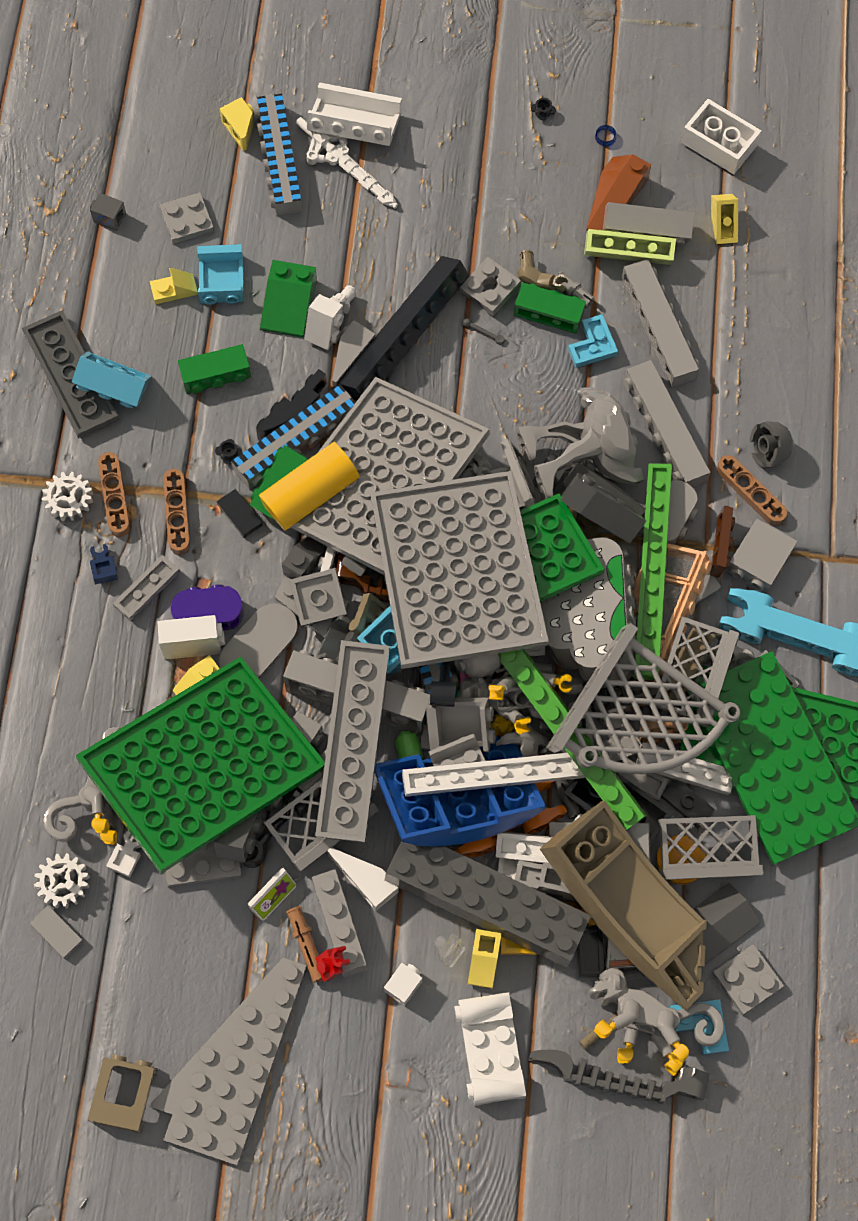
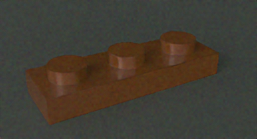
[710,506,735,578]

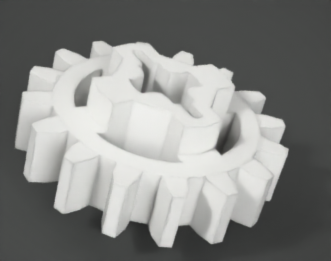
[42,472,93,521]
[34,853,90,909]

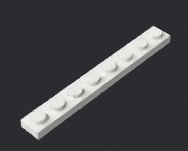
[402,753,586,797]

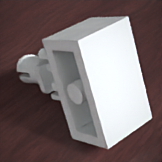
[304,285,357,350]

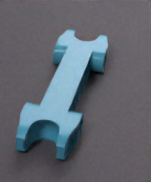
[718,588,858,676]

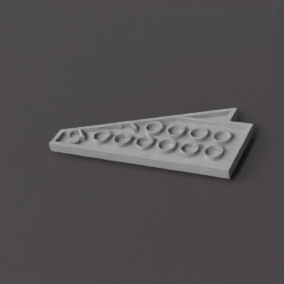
[150,958,307,1166]

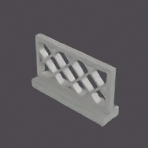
[655,616,739,727]
[263,777,379,871]
[659,815,763,880]

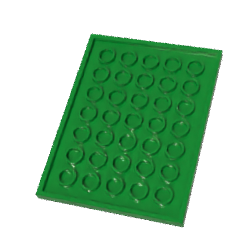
[76,656,325,874]

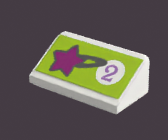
[248,868,296,921]

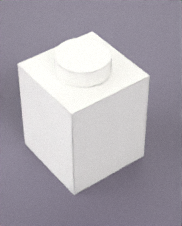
[384,963,422,1007]

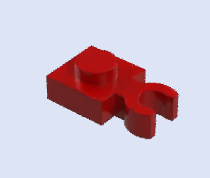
[315,946,350,982]

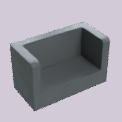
[316,615,360,665]

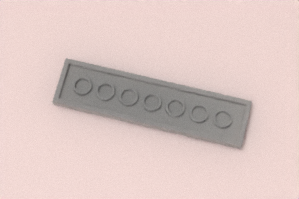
[315,640,390,843]

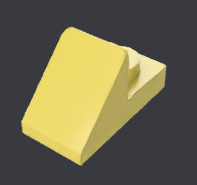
[150,268,198,305]

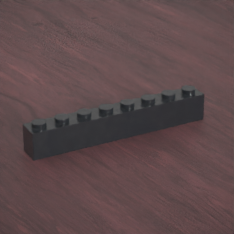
[338,256,469,401]

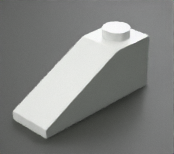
[327,848,398,912]

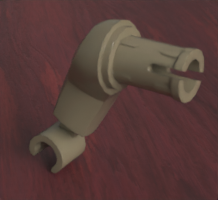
[517,250,568,292]

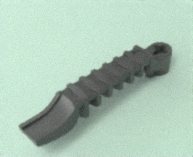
[528,1050,710,1104]

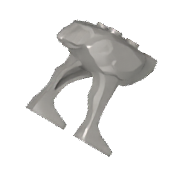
[517,387,644,501]

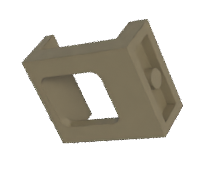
[87,1054,157,1133]

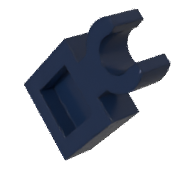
[90,544,118,585]

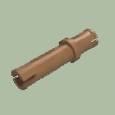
[286,906,322,983]

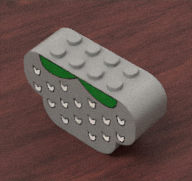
[540,538,638,688]

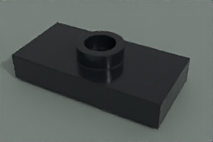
[661,779,715,829]

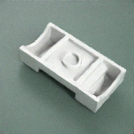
[454,992,526,1106]

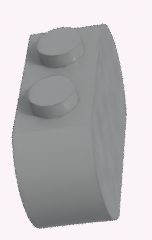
[641,480,698,545]

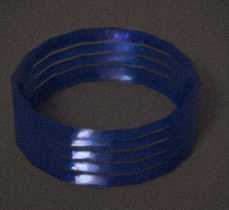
[595,125,617,146]

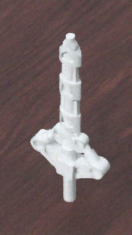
[296,117,398,209]

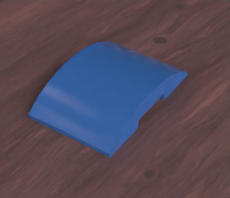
[374,737,546,846]

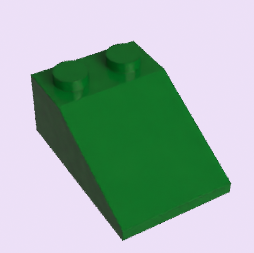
[260,260,317,337]

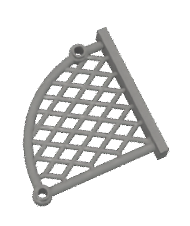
[546,623,740,774]

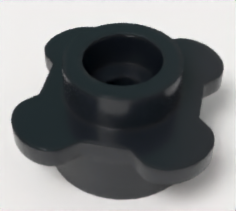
[531,98,556,120]
[215,439,242,465]

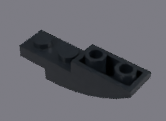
[256,369,327,441]

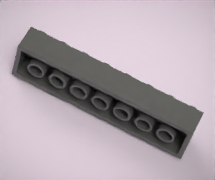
[385,841,591,968]

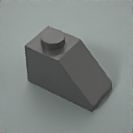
[282,537,327,579]

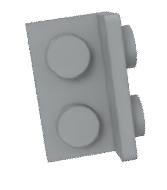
[429,734,485,767]

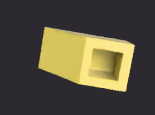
[468,929,501,989]

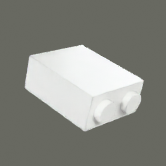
[158,615,225,660]

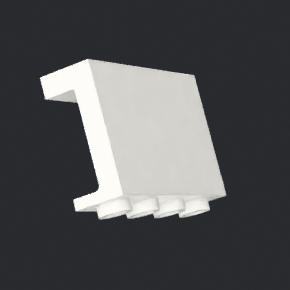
[307,82,402,146]

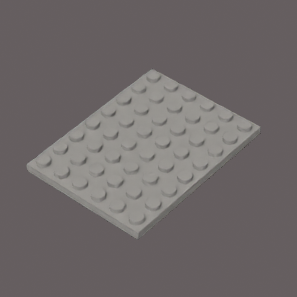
[273,377,490,575]
[370,471,549,669]

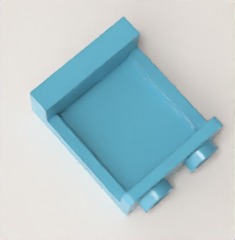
[197,244,244,305]

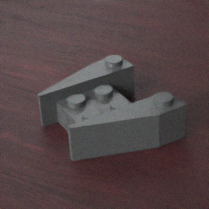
[561,460,647,543]

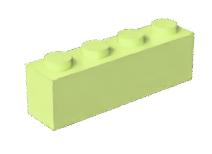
[584,229,676,265]

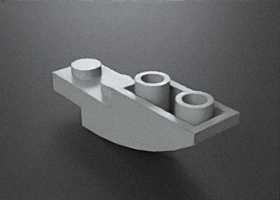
[515,860,577,901]

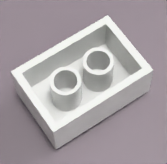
[681,99,761,174]

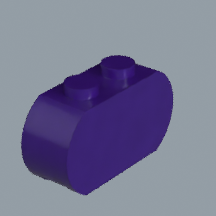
[171,584,244,630]

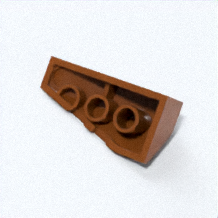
[586,154,652,231]

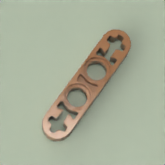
[98,452,130,537]
[717,455,787,526]
[163,469,190,555]

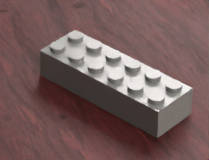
[283,650,430,736]

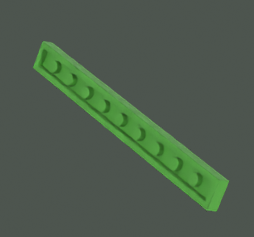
[634,463,672,680]
[498,649,647,831]

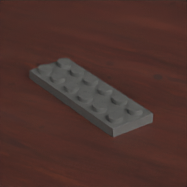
[22,310,119,438]

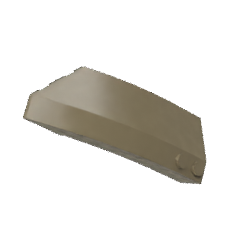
[540,800,707,1010]

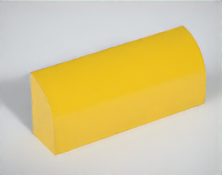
[259,441,360,531]

